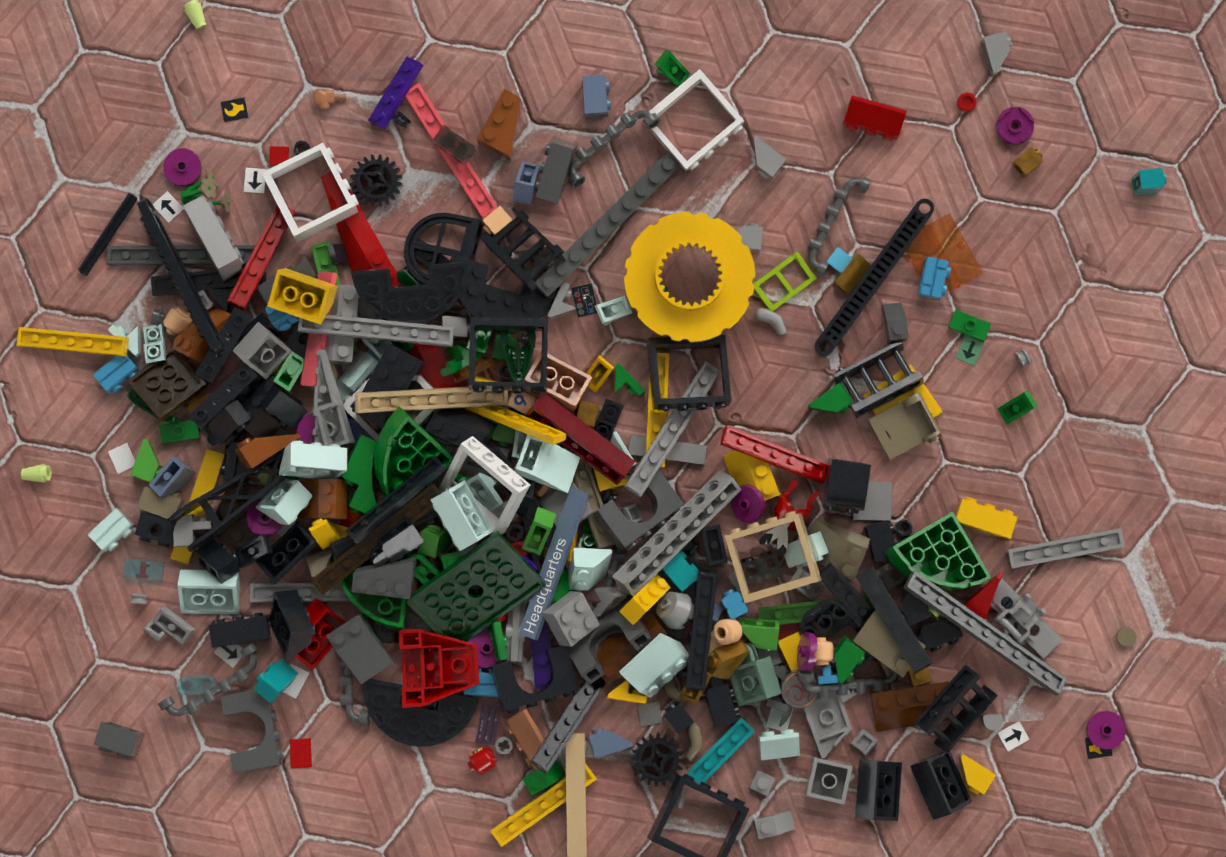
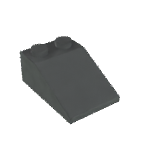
[326,614,394,684]

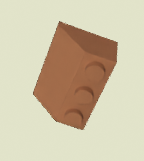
[506,708,545,771]

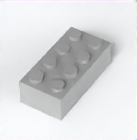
[183,195,244,282]

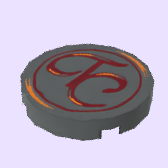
[780,669,818,708]

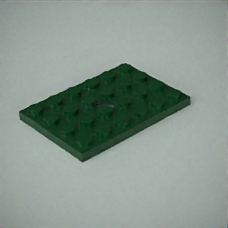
[406,531,546,642]

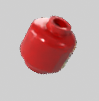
[467,746,497,775]

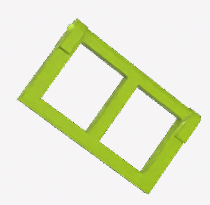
[753,251,817,311]

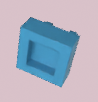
[817,664,838,684]

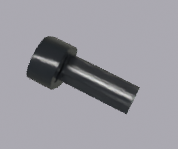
[375,622,399,644]

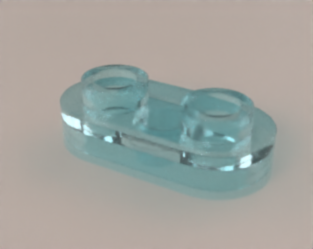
[177,674,217,695]

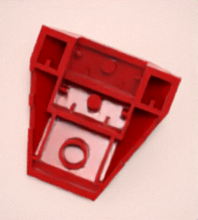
[399,629,480,708]

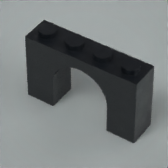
[490,645,579,714]

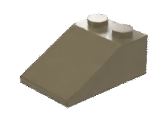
[809,518,870,580]
[853,610,926,677]

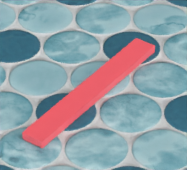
[405,83,498,219]

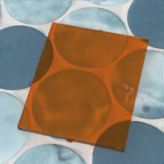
[906,213,983,293]

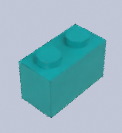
[1132,168,1167,196]
[661,550,699,593]
[254,659,299,704]

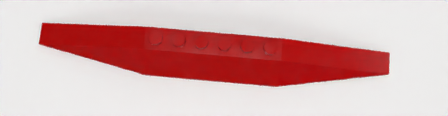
[321,171,476,414]

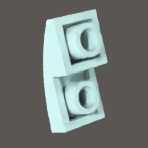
[143,324,166,364]

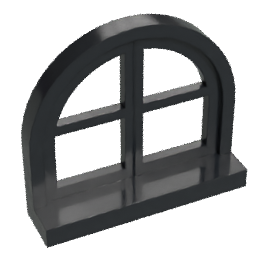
[404,213,483,284]

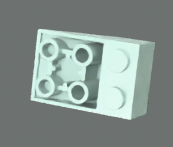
[514,435,580,494]

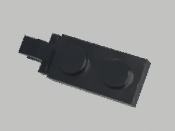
[235,534,273,568]

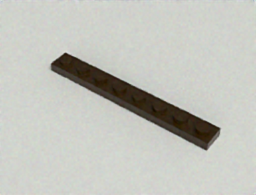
[310,482,441,595]

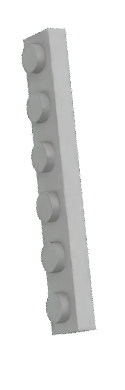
[1007,528,1125,569]

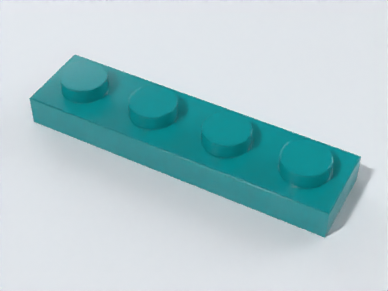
[687,717,755,785]

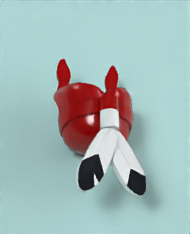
[759,478,819,556]

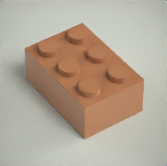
[524,350,592,414]

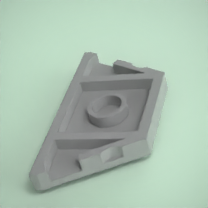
[803,691,852,759]

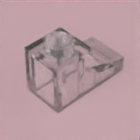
[1001,694,1044,722]

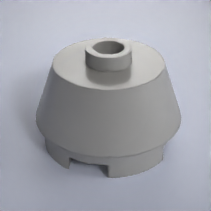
[656,592,694,630]

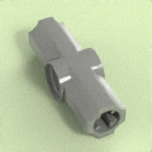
[506,603,526,662]

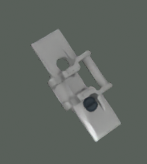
[992,574,1062,659]

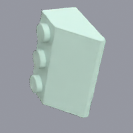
[279,441,347,479]
[431,480,493,551]
[177,570,240,614]
[619,633,689,697]

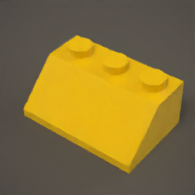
[267,268,338,324]
[723,451,780,501]

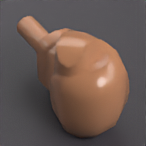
[313,89,346,109]

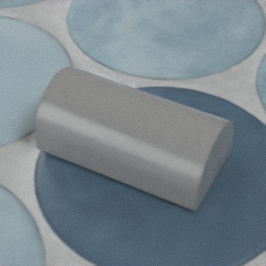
[153,606,195,645]

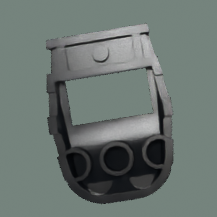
[800,600,875,673]

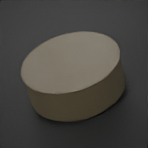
[1116,627,1137,647]

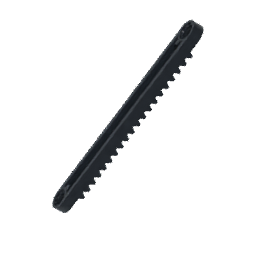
[137,197,226,355]
[815,198,934,357]

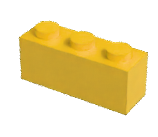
[955,497,1018,540]
[619,574,671,625]

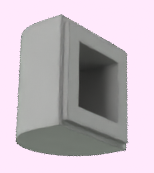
[980,714,1003,730]

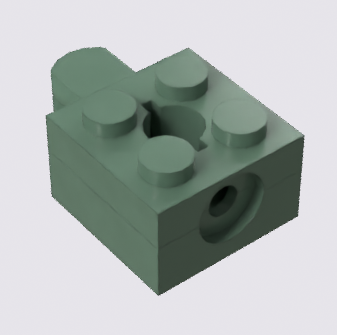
[730,643,782,707]

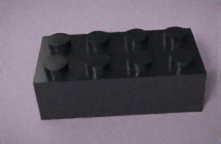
[352,343,426,428]

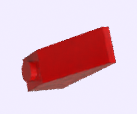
[963,571,1003,621]

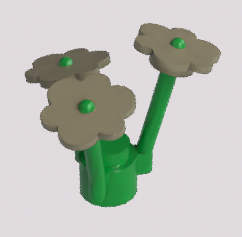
[181,169,231,213]

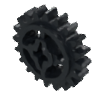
[350,154,403,207]
[630,733,684,787]

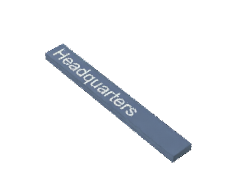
[519,487,590,641]

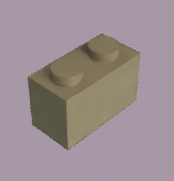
[137,486,184,519]

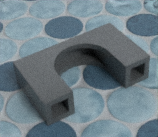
[593,469,684,551]
[567,600,653,685]
[220,690,284,773]

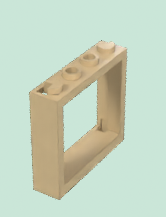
[725,511,821,603]

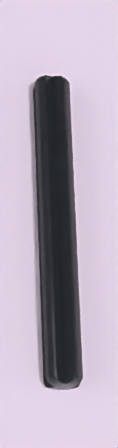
[78,193,137,276]

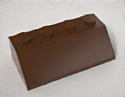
[597,609,671,684]
[870,681,953,732]

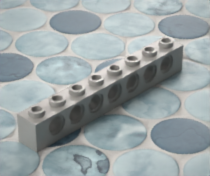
[612,470,741,597]

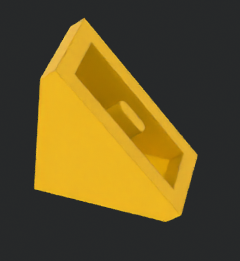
[586,355,614,393]
[593,468,628,493]

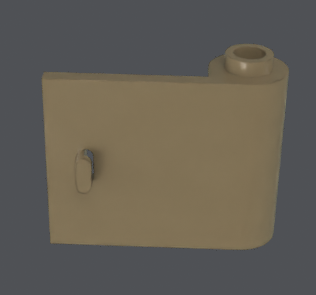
[868,392,941,460]

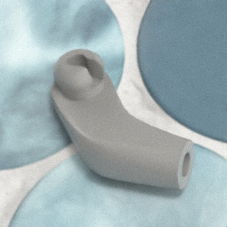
[754,308,787,336]

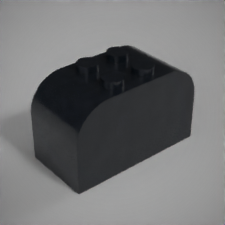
[823,458,871,514]

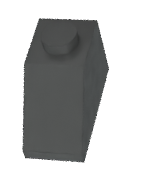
[882,302,909,343]

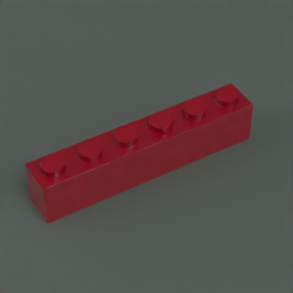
[525,392,635,485]

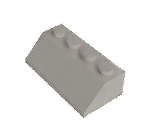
[325,284,359,365]

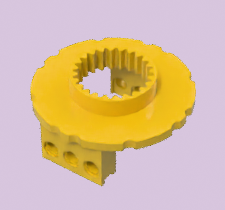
[624,212,755,343]

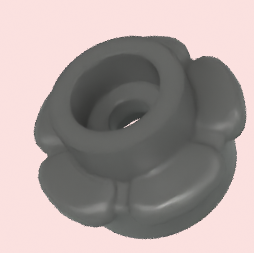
[151,308,165,326]

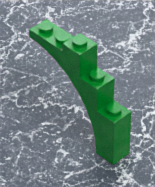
[341,434,413,552]

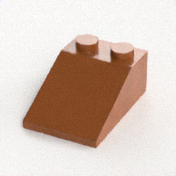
[172,307,230,364]
[234,434,301,470]
[296,479,347,520]

